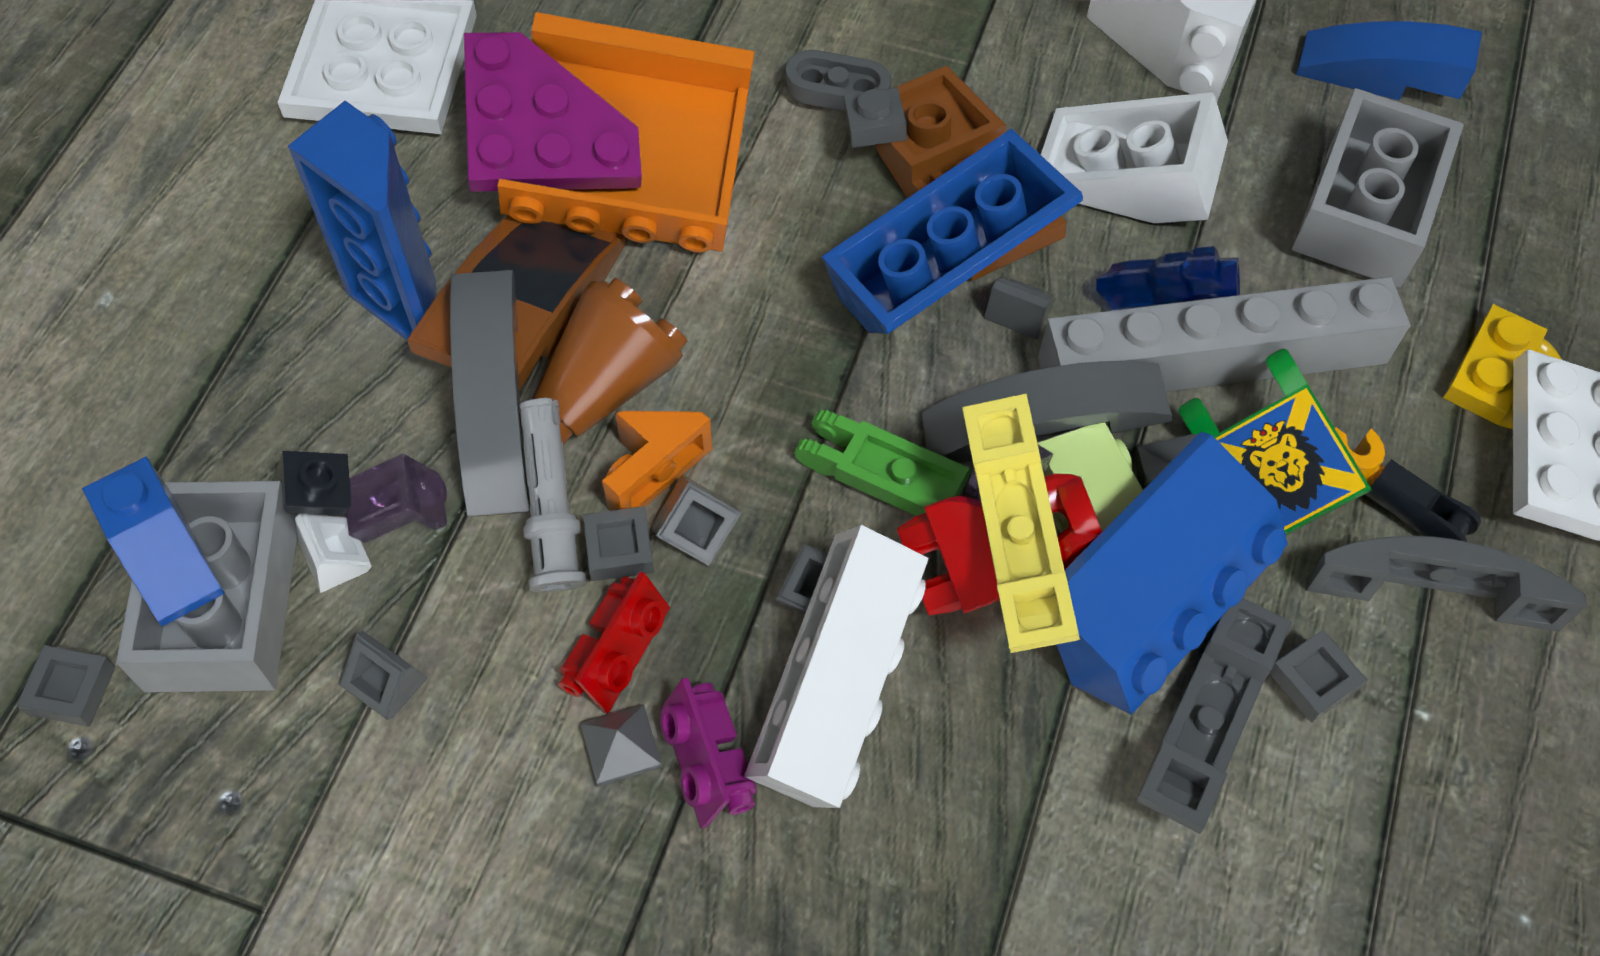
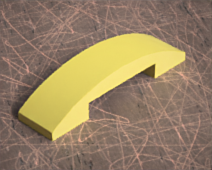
[962,393,1080,653]

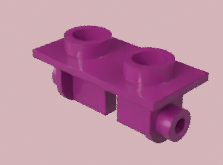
[660,678,757,829]

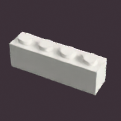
[744,525,929,808]

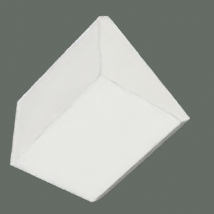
[295,513,372,593]

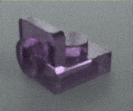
[346,454,447,543]

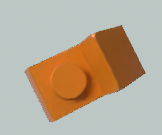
[602,411,712,511]

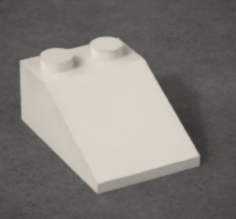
[1087,0,1257,102]
[1041,92,1228,223]

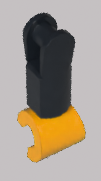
[1335,427,1481,542]

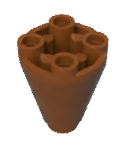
[532,278,687,445]

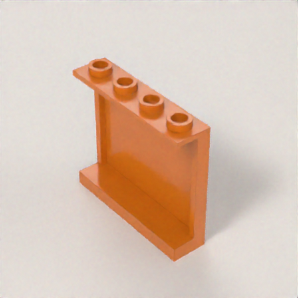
[498,12,755,252]

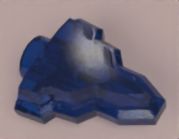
[1096,246,1240,310]

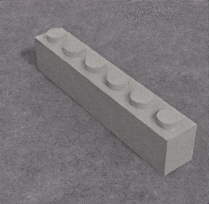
[1038,277,1411,392]

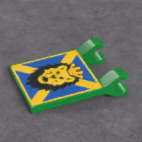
[1179,348,1372,536]

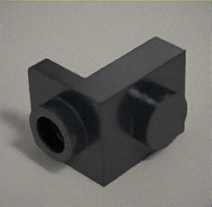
[273,451,351,515]

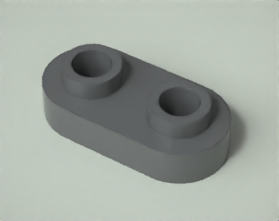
[786,50,891,111]

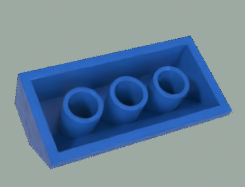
[288,100,436,341]
[822,128,1083,334]
[1056,431,1288,715]

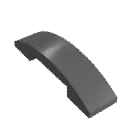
[450,270,530,517]
[922,361,1172,463]
[1306,536,1587,632]
[1136,598,1292,834]

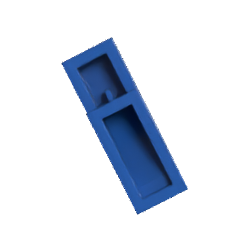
[1296,21,1482,100]

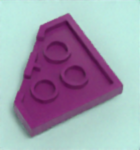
[464,32,642,192]

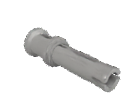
[519,398,587,592]

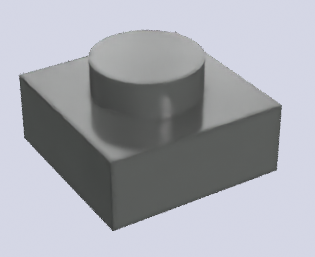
[844,87,907,148]
[583,506,654,581]
[1269,630,1368,723]
[17,645,115,727]

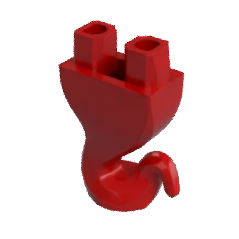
[897,474,1102,615]

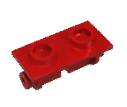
[558,572,671,714]

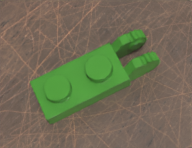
[794,409,972,516]

